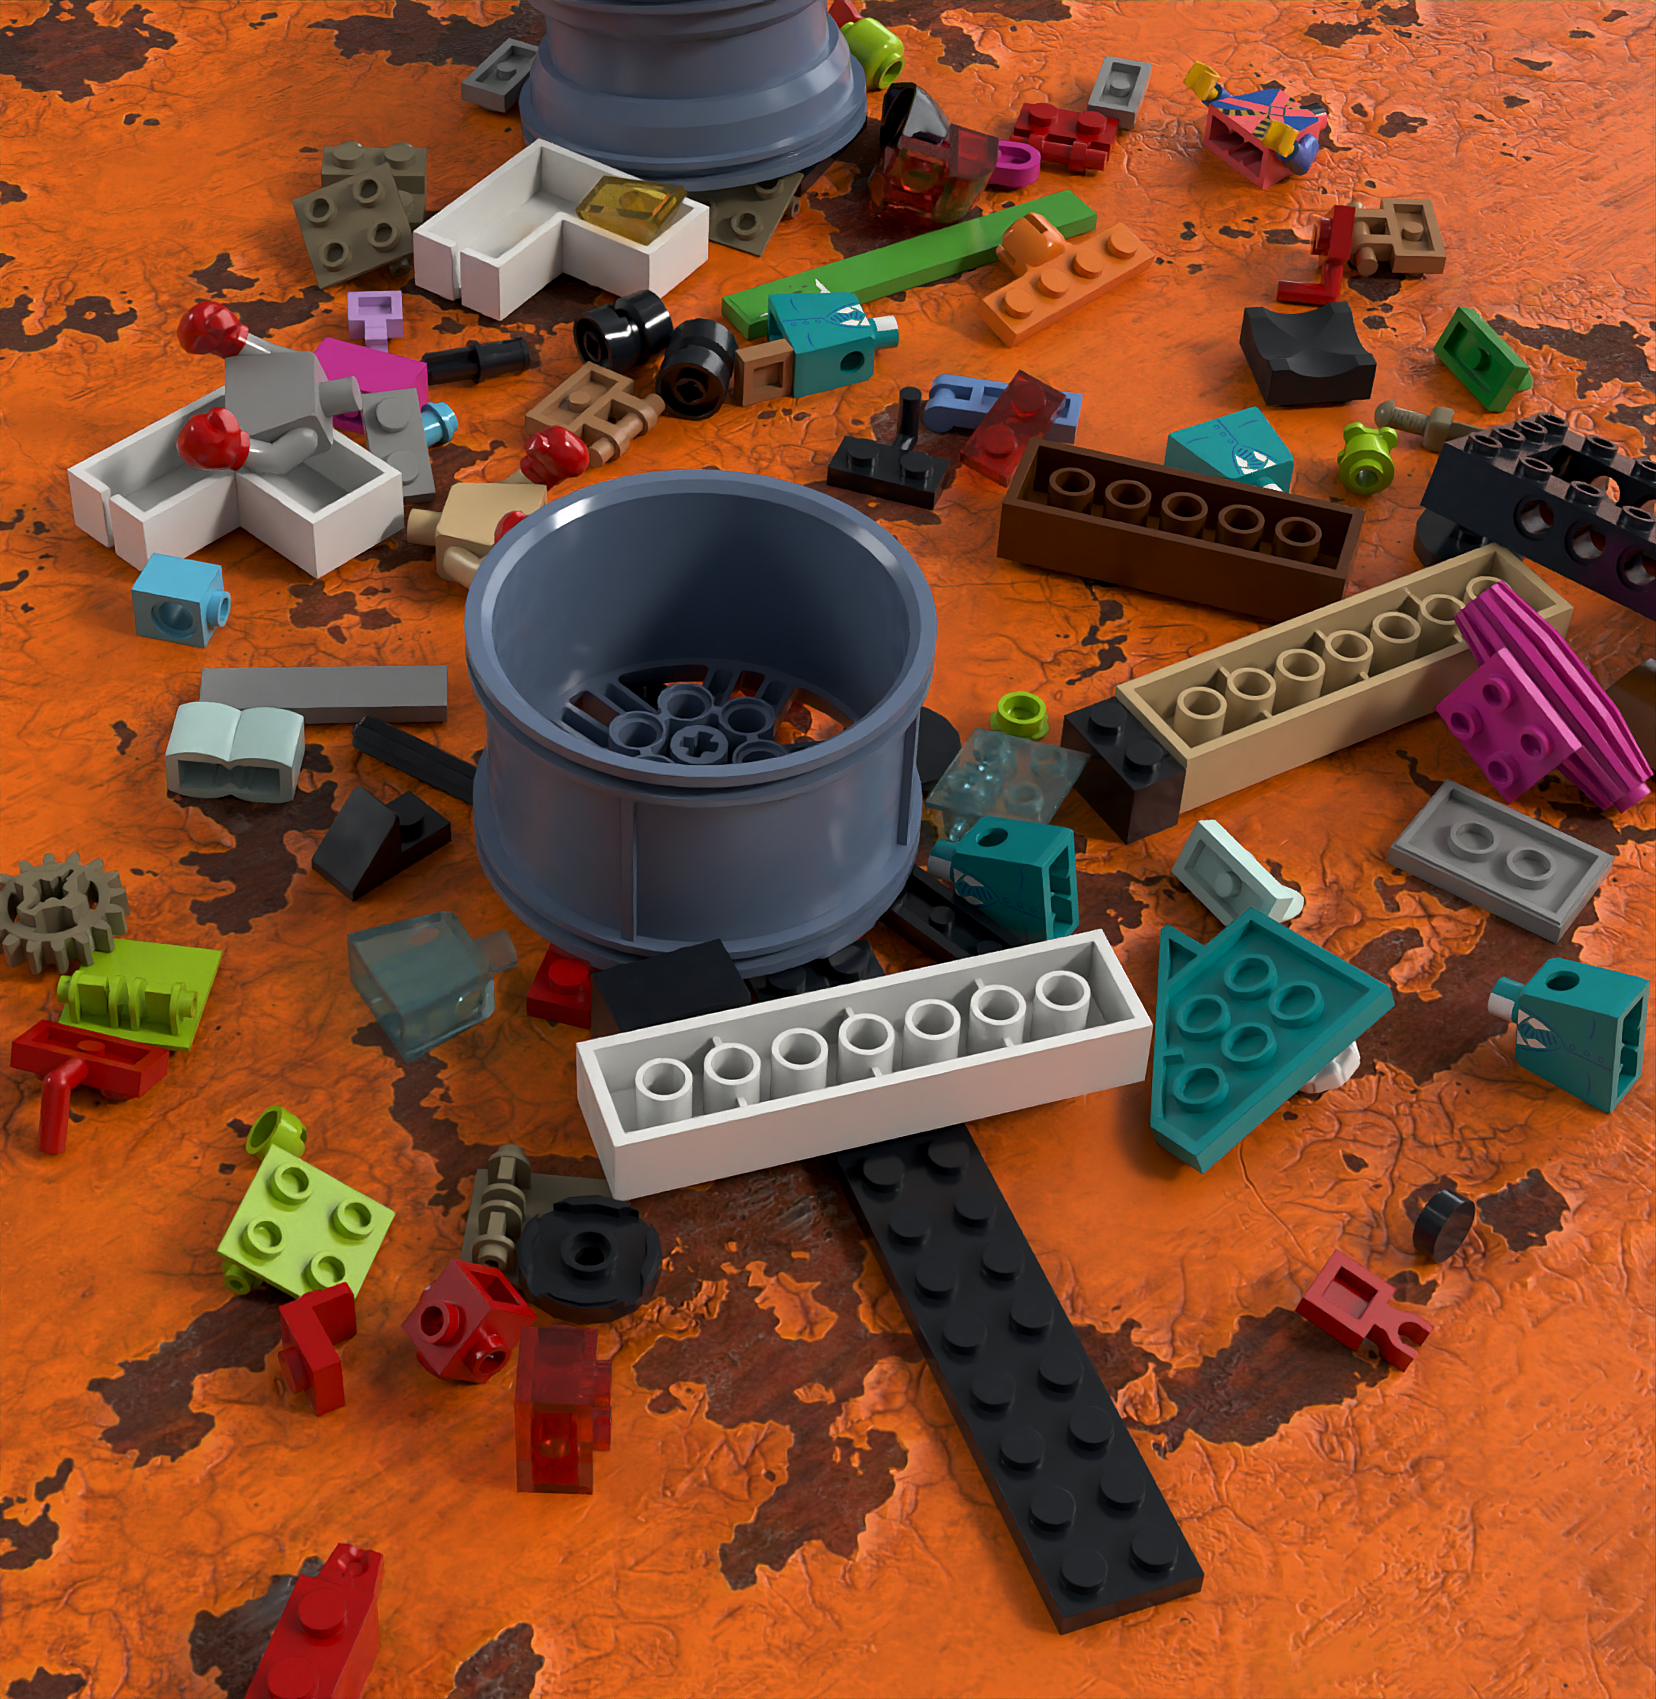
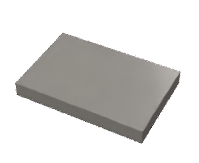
[1387,779,1615,944]

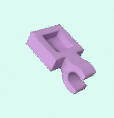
[347,290,404,353]

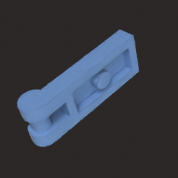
[923,374,1083,444]

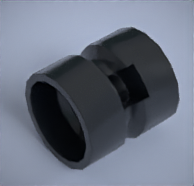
[573,289,674,374]
[655,318,738,421]

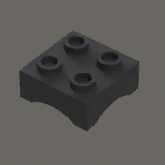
[1239,302,1377,407]

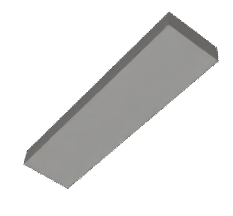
[199,665,448,724]

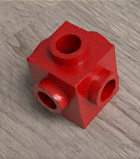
[400,1259,538,1384]

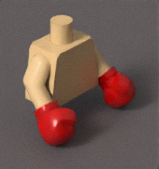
[407,425,590,589]

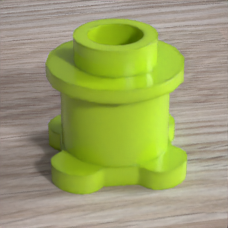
[1337,422,1398,495]

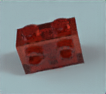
[514,1324,613,1495]

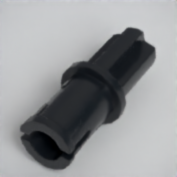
[420,336,530,386]

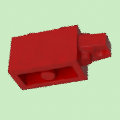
[244,1543,385,1699]

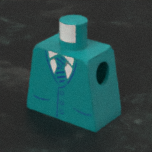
[766,292,899,398]
[1164,406,1294,493]
[927,816,1079,945]
[1488,957,1650,1114]

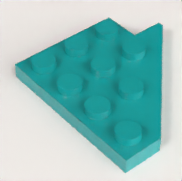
[1150,907,1395,1174]

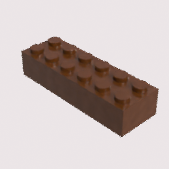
[997,437,1366,622]

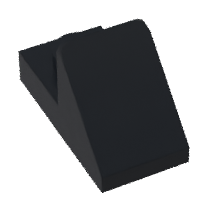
[311,785,452,902]

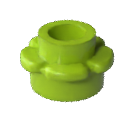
[990,691,1049,747]

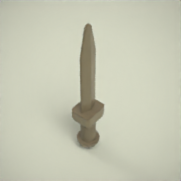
[1374,400,1486,453]

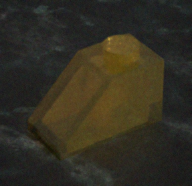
[575,175,687,246]

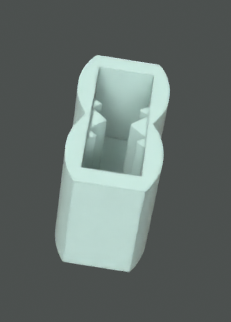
[165,702,305,803]

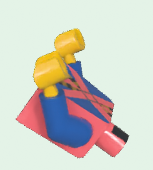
[1183,61,1327,190]

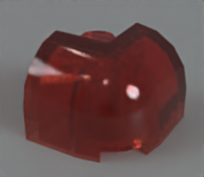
[867,123,999,231]

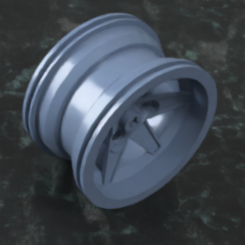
[519,0,867,192]

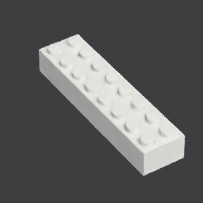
[576,929,1153,1201]

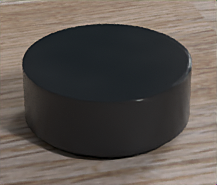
[1412,1189,1475,1263]

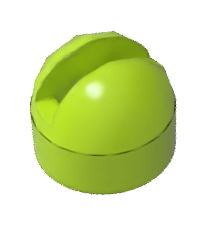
[246,1105,307,1161]

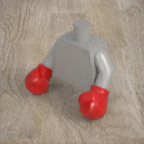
[176,300,362,475]

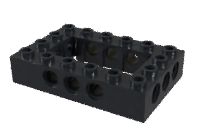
[1420,412,1656,622]

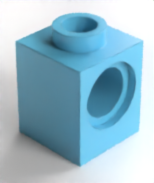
[131,553,231,648]

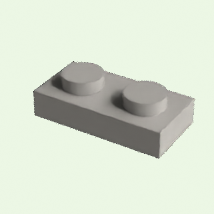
[461,38,539,113]
[1087,56,1152,130]
[360,388,436,505]

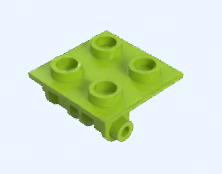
[57,938,223,1052]
[215,1143,396,1301]

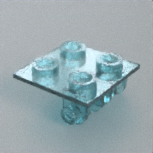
[925,728,1090,843]

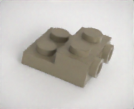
[321,141,428,234]

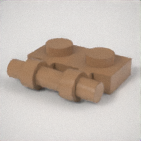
[1346,198,1446,276]
[525,361,665,468]

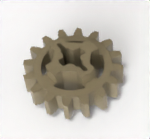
[0,852,130,975]

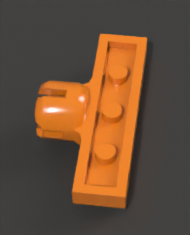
[975,212,1156,348]

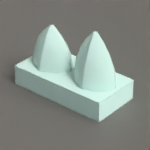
[1171,820,1304,927]

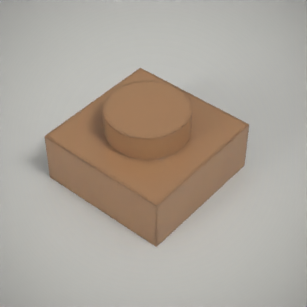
[734,338,794,407]

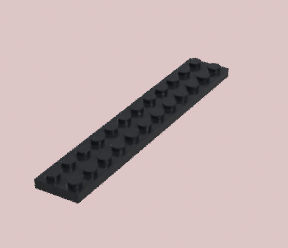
[743,939,1205,1635]

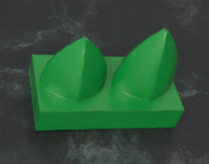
[1432,306,1534,413]

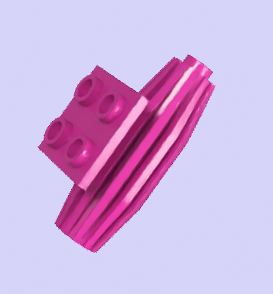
[1434,581,1654,814]

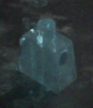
[347,910,518,1063]

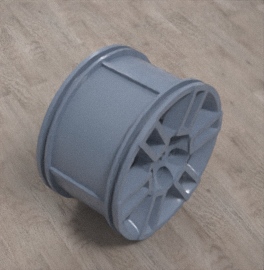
[464,469,937,979]

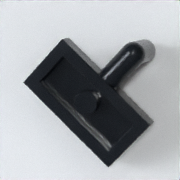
[827,387,951,511]

